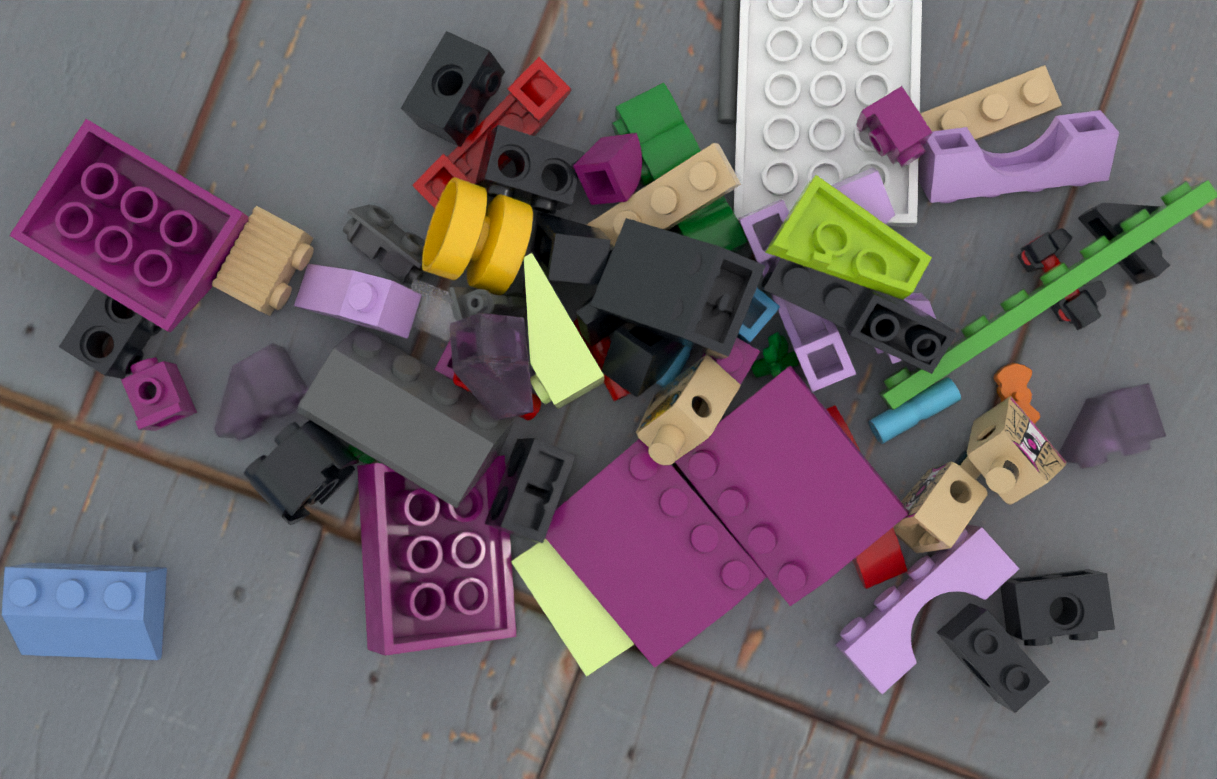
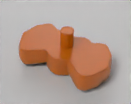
[993,363,1041,424]

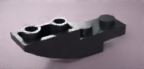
[761,256,957,374]

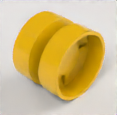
[422,177,533,295]

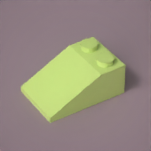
[524,253,604,409]

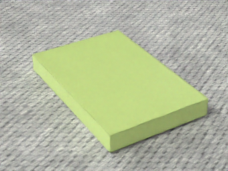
[511,539,634,677]

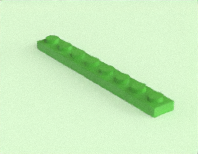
[878,180,1217,410]

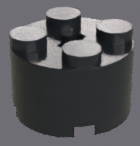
[244,420,359,525]

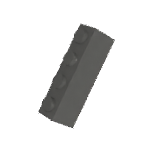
[297,325,515,508]

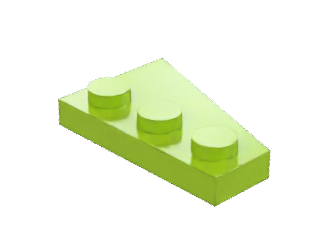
[765,175,932,300]

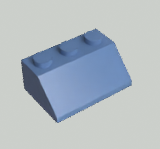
[1,563,167,660]

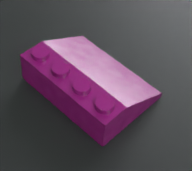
[9,119,249,333]
[675,366,909,606]
[545,439,767,668]
[357,455,516,656]

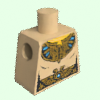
[636,354,741,465]

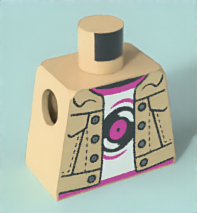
[967,396,1067,505]
[893,450,988,553]

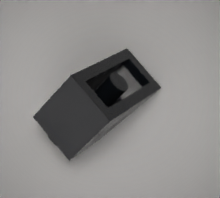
[531,212,614,285]
[601,322,685,397]

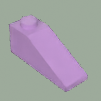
[294,264,422,339]

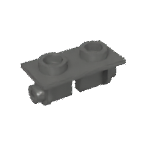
[343,205,425,286]
[449,286,527,334]

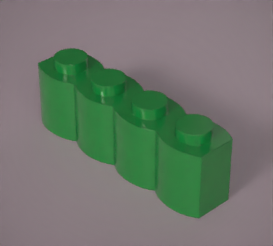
[612,82,748,252]

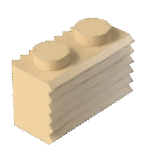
[212,206,314,316]

